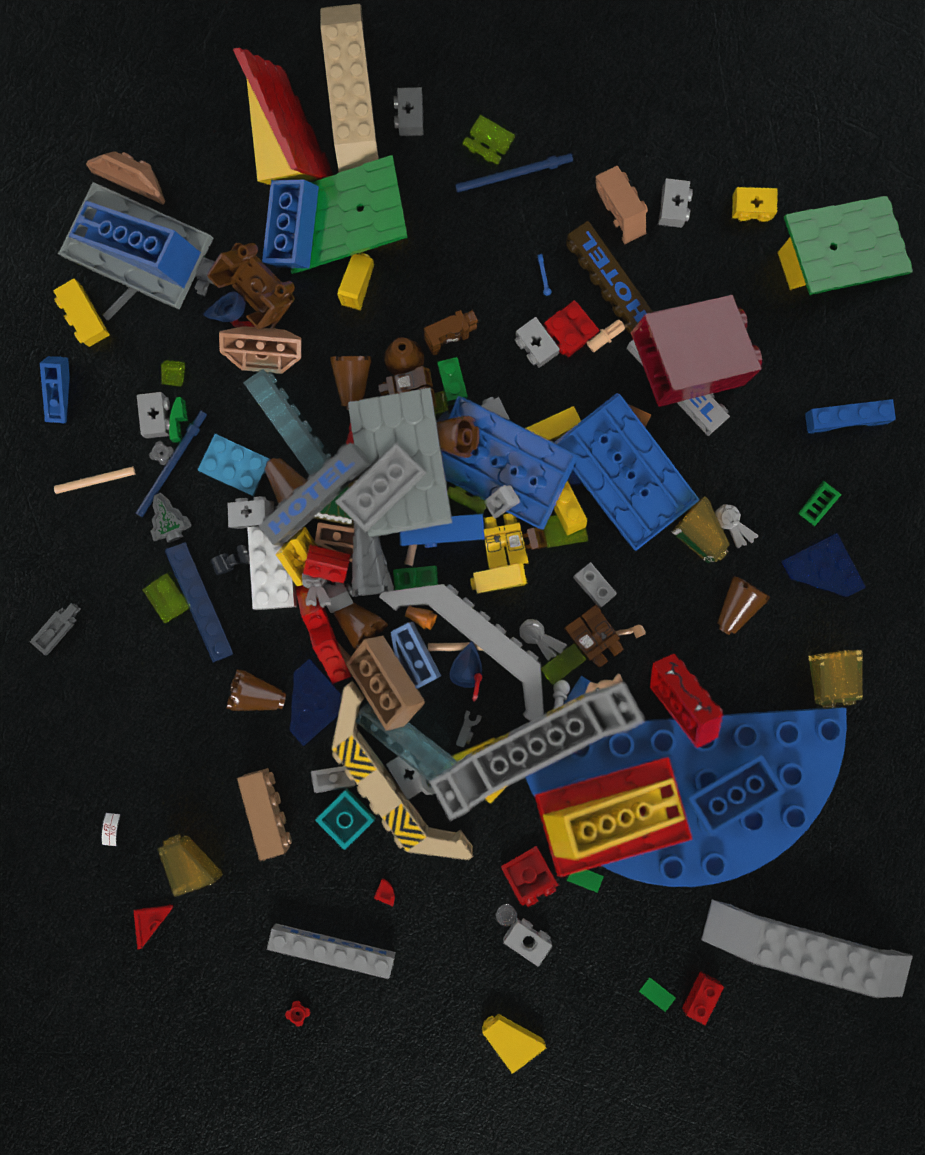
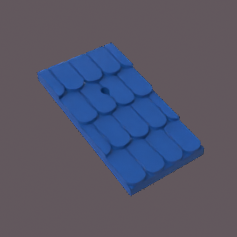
[554,393,700,551]
[441,396,579,530]

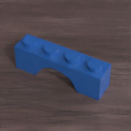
[805,399,896,433]

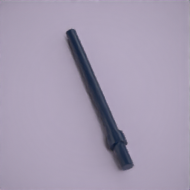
[455,153,573,193]
[136,411,207,517]

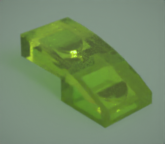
[541,643,587,685]

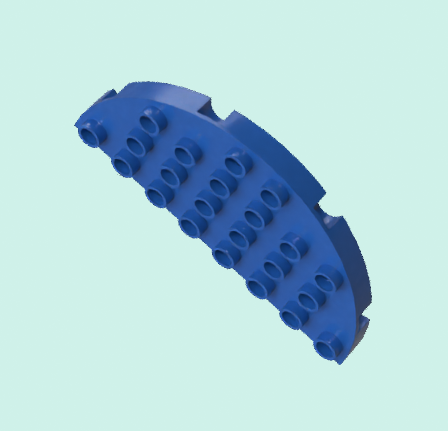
[514,707,847,887]

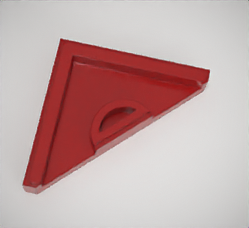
[134,904,173,949]

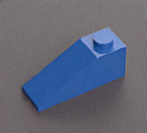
[40,356,70,423]

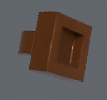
[522,527,548,549]

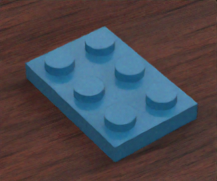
[198,434,270,496]

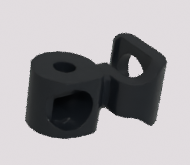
[210,545,250,575]

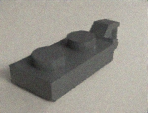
[30,603,80,655]

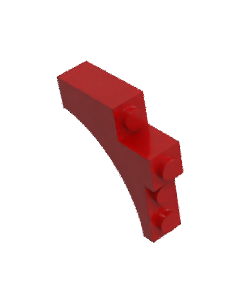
[295,585,351,684]

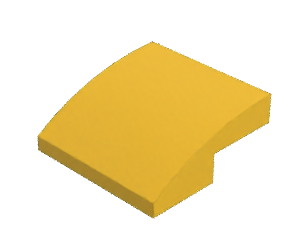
[275,527,318,586]

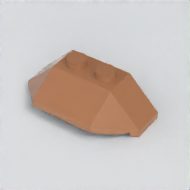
[86,151,165,205]
[219,326,302,374]

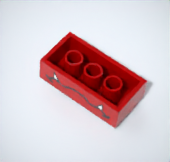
[650,654,723,748]

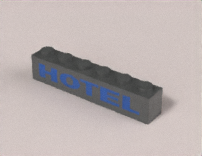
[259,443,372,546]

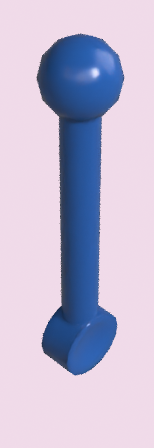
[538,254,551,295]

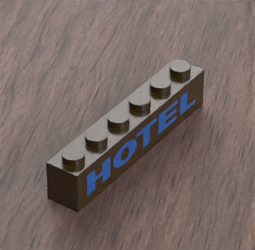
[566,221,653,334]

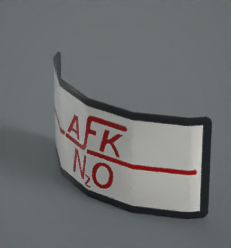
[101,812,122,847]

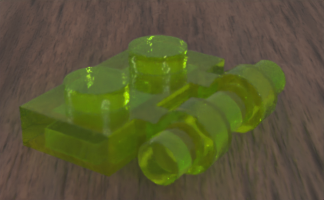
[463,115,515,164]

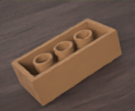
[346,636,425,731]
[238,768,292,860]

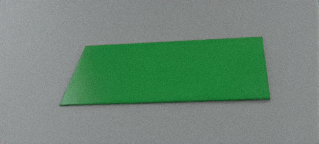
[567,870,604,893]
[639,978,676,1012]

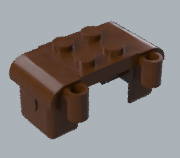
[207,243,295,329]

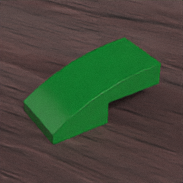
[169,397,188,443]
[393,566,438,590]

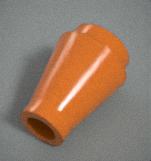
[405,606,437,630]

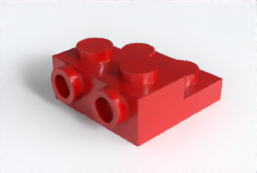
[543,300,600,358]
[501,846,558,907]

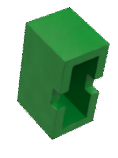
[437,357,467,406]

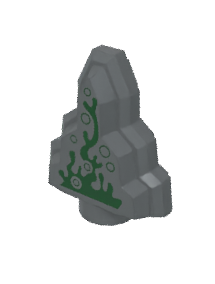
[151,493,192,542]

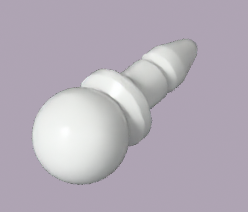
[553,680,570,710]

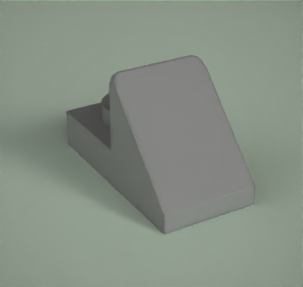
[484,485,520,519]

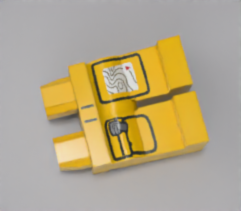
[484,513,529,570]

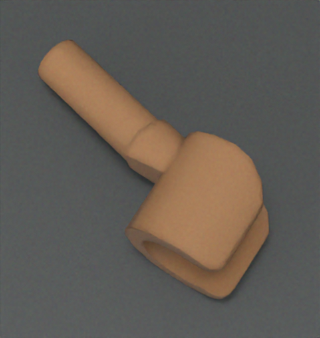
[616,625,646,638]

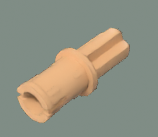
[586,320,625,352]

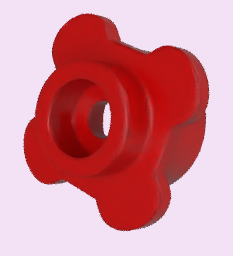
[285,1001,310,1026]

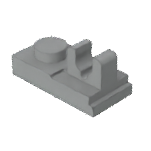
[311,766,355,793]

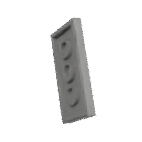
[336,443,426,532]

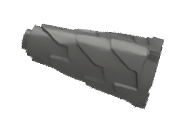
[351,521,394,597]

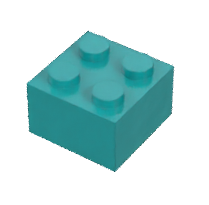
[315,788,376,850]

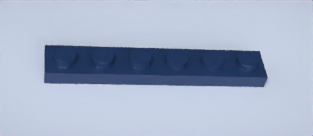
[165,543,233,663]

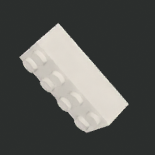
[247,526,297,610]

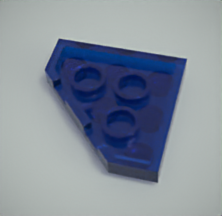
[781,533,866,597]
[290,659,343,746]

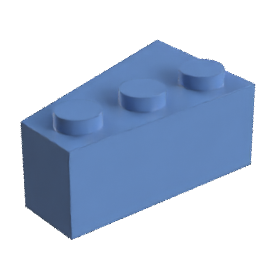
[391,622,441,689]

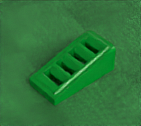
[798,481,842,526]

